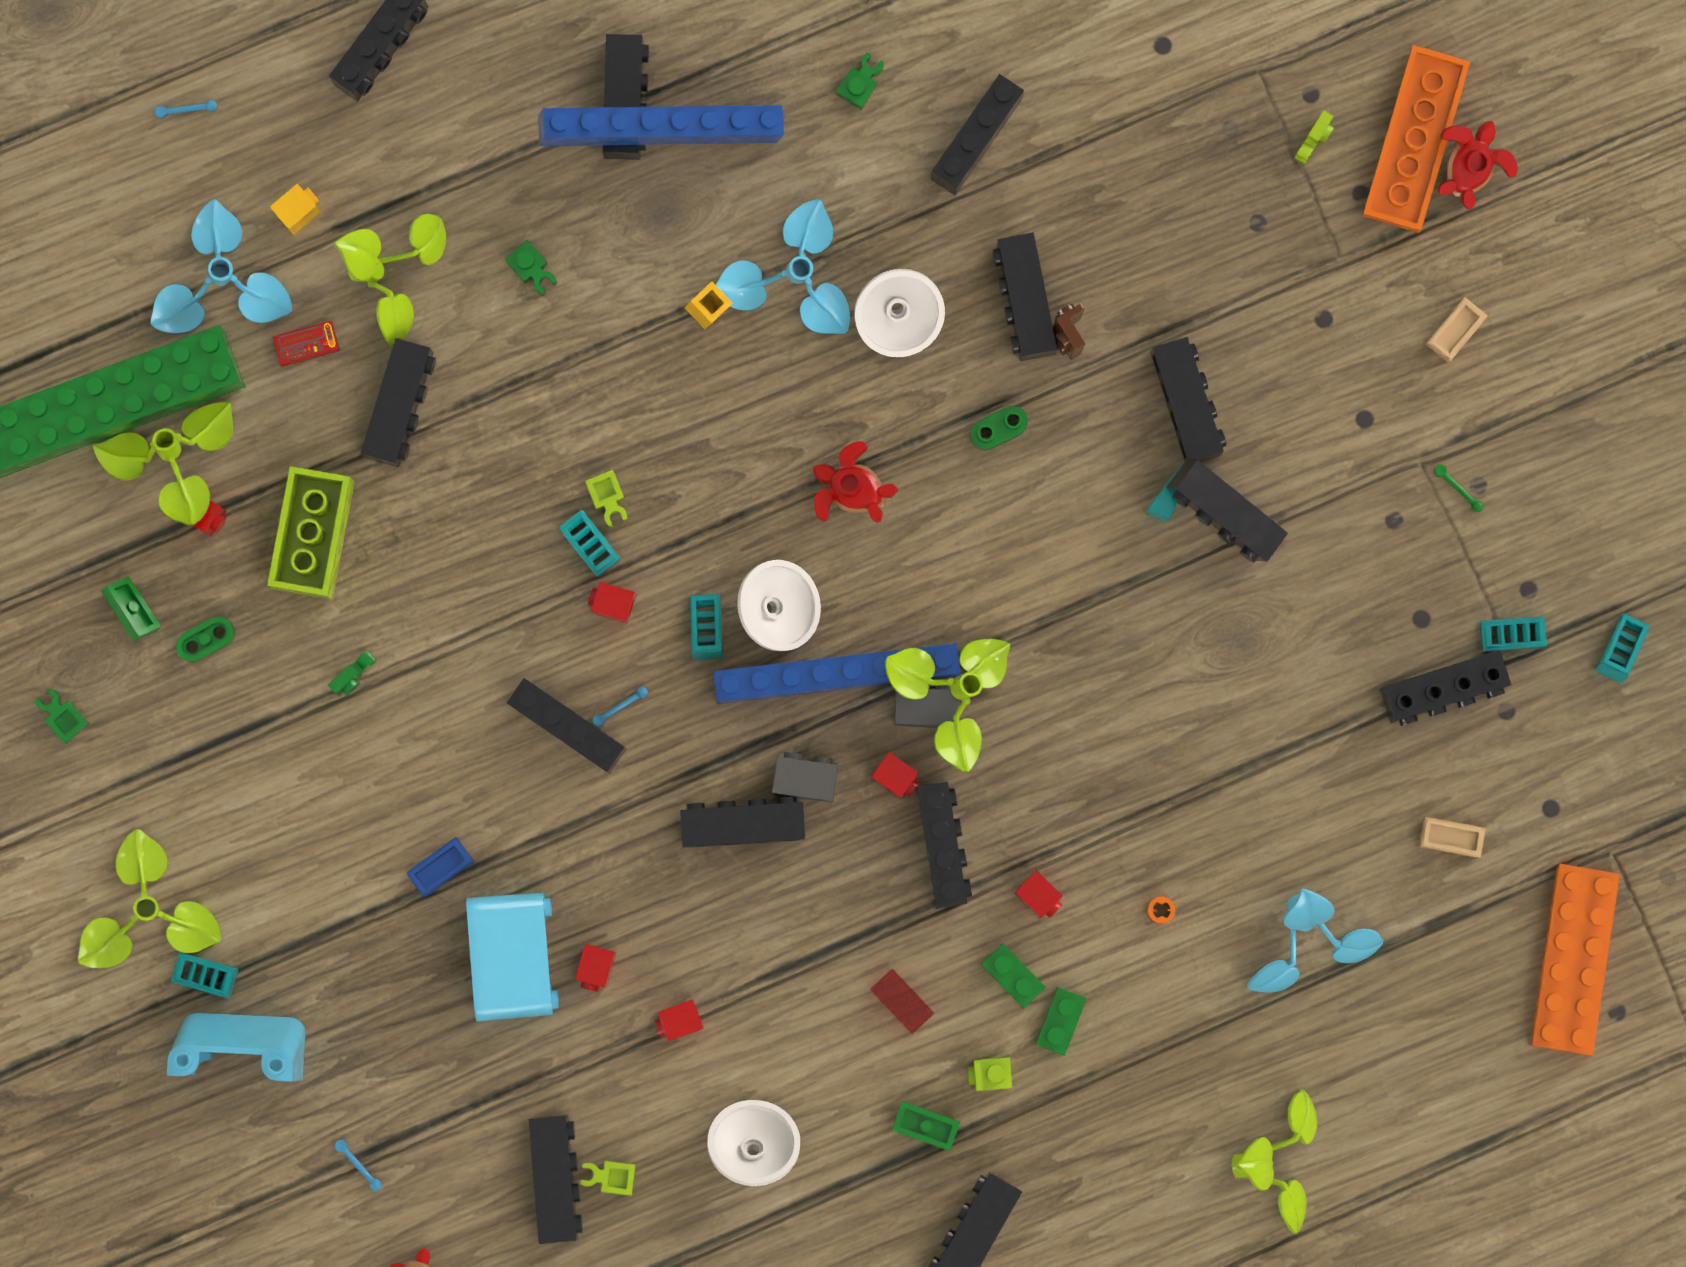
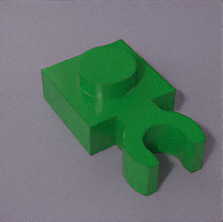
[836,53,884,110]
[505,240,557,296]
[328,650,377,696]
[35,688,90,744]

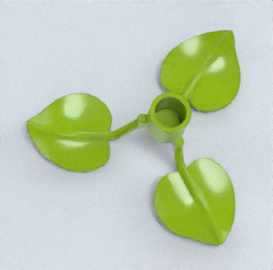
[333,214,446,347]
[93,402,233,525]
[885,639,1010,772]
[78,829,221,968]
[1232,1089,1317,1234]

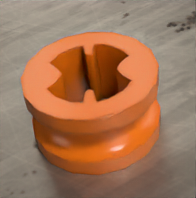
[1147,896,1175,924]

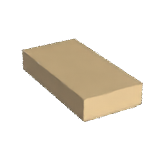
[1426,297,1488,363]
[1419,817,1486,858]

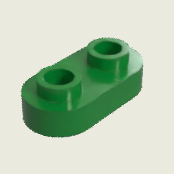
[970,406,1028,451]
[176,616,235,663]

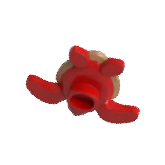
[1438,121,1518,210]
[813,441,898,523]

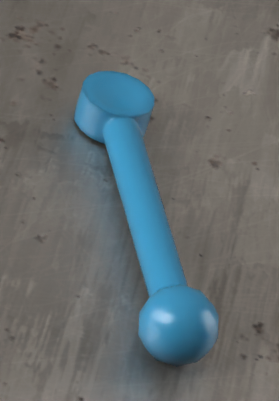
[155,100,217,118]
[592,686,648,726]
[335,1140,382,1191]

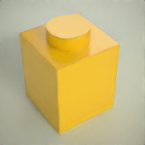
[270,184,321,235]
[684,281,733,330]

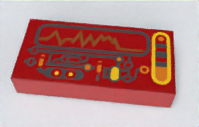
[273,321,340,367]

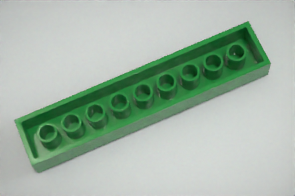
[0,325,246,478]

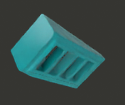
[1146,464,1183,523]
[559,510,621,578]
[690,594,724,660]
[1595,613,1650,683]
[1480,616,1547,652]
[171,952,239,998]

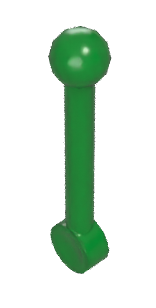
[1434,464,1484,512]

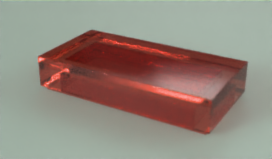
[870,968,934,1034]

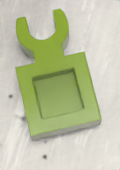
[1294,110,1334,164]
[585,470,628,528]
[580,1160,636,1196]

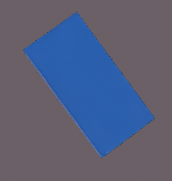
[407,837,475,898]

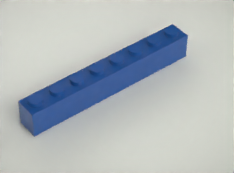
[538,105,784,146]
[713,643,960,704]

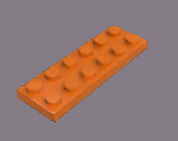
[1362,45,1470,233]
[1530,864,1620,1056]

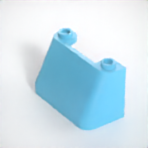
[466,892,559,1022]
[167,1013,306,1082]

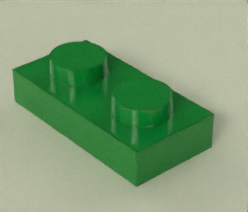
[101,577,161,642]
[981,943,1046,1009]
[1035,987,1087,1056]
[892,1101,960,1151]

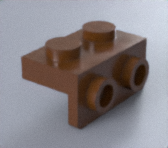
[1053,303,1085,360]

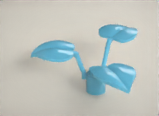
[150,199,292,334]
[716,199,850,334]
[1247,888,1384,993]

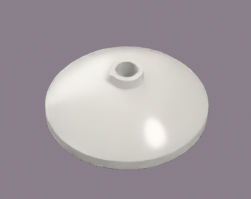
[854,269,945,357]
[737,560,821,651]
[707,1100,800,1186]

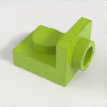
[968,1057,1013,1092]

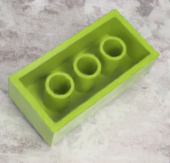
[267,466,355,600]

